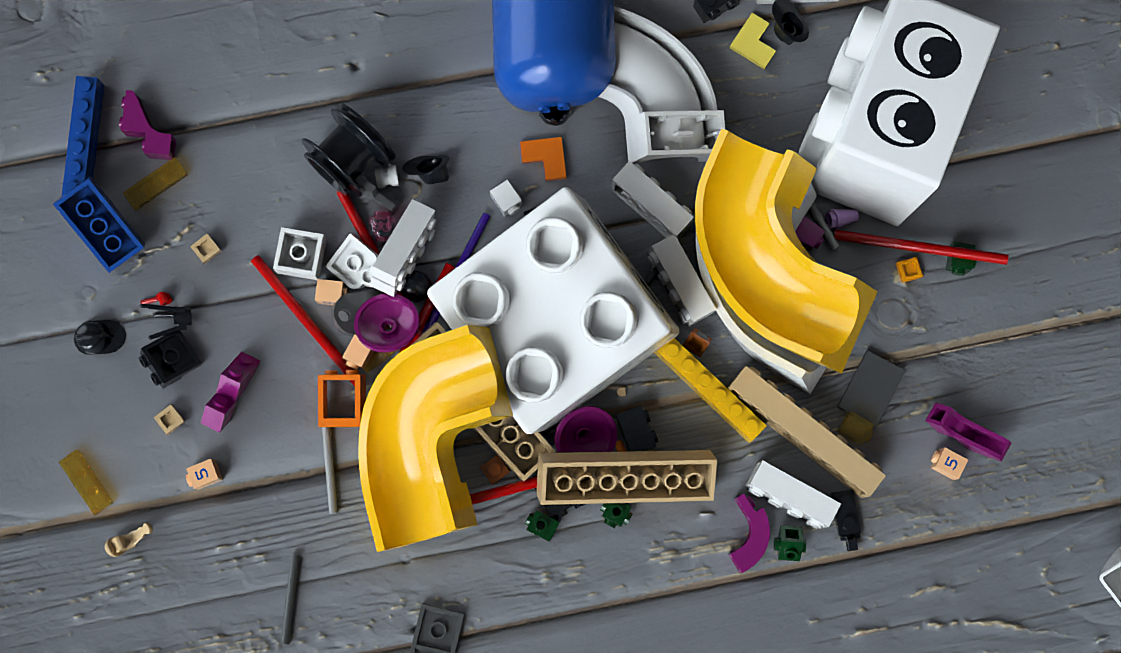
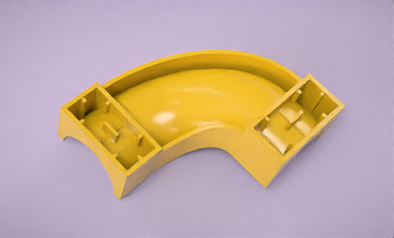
[695,129,878,373]
[359,325,513,552]

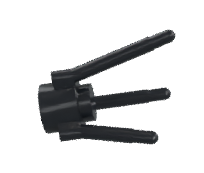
[139,304,192,340]

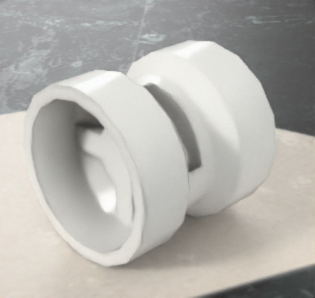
[375,165,399,189]

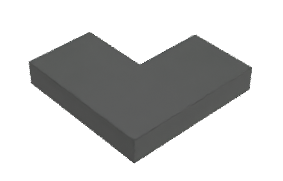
[355,175,398,215]

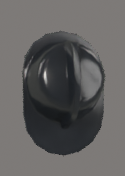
[772,0,809,45]
[402,155,449,185]
[74,320,126,355]

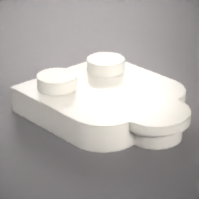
[325,233,378,289]

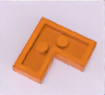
[520,137,567,181]

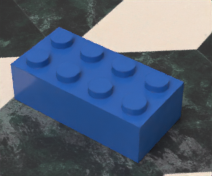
[53,176,145,273]

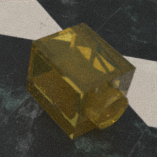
[837,411,874,445]

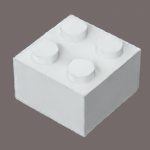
[273,227,327,280]

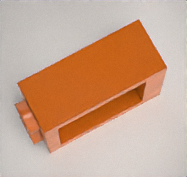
[318,370,366,427]

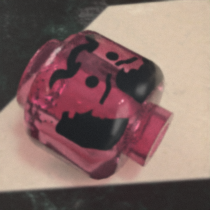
[368,211,396,241]

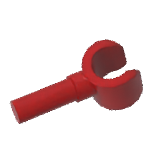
[140,292,172,306]

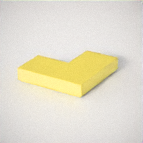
[729,13,776,69]

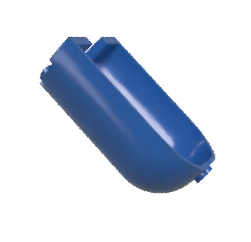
[492,0,616,113]

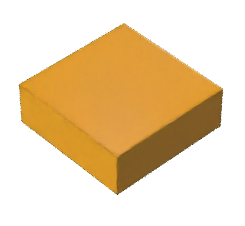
[895,257,923,283]

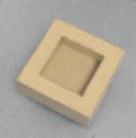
[190,234,221,264]
[153,404,185,435]

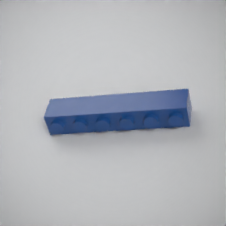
[61,76,104,197]

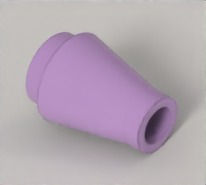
[825,209,859,230]

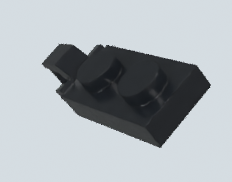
[831,489,861,551]

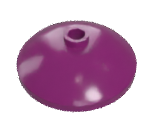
[354,294,419,352]
[555,406,617,453]

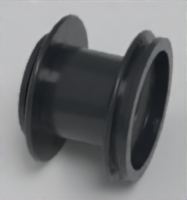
[302,103,396,197]

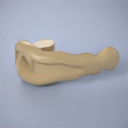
[105,522,153,557]

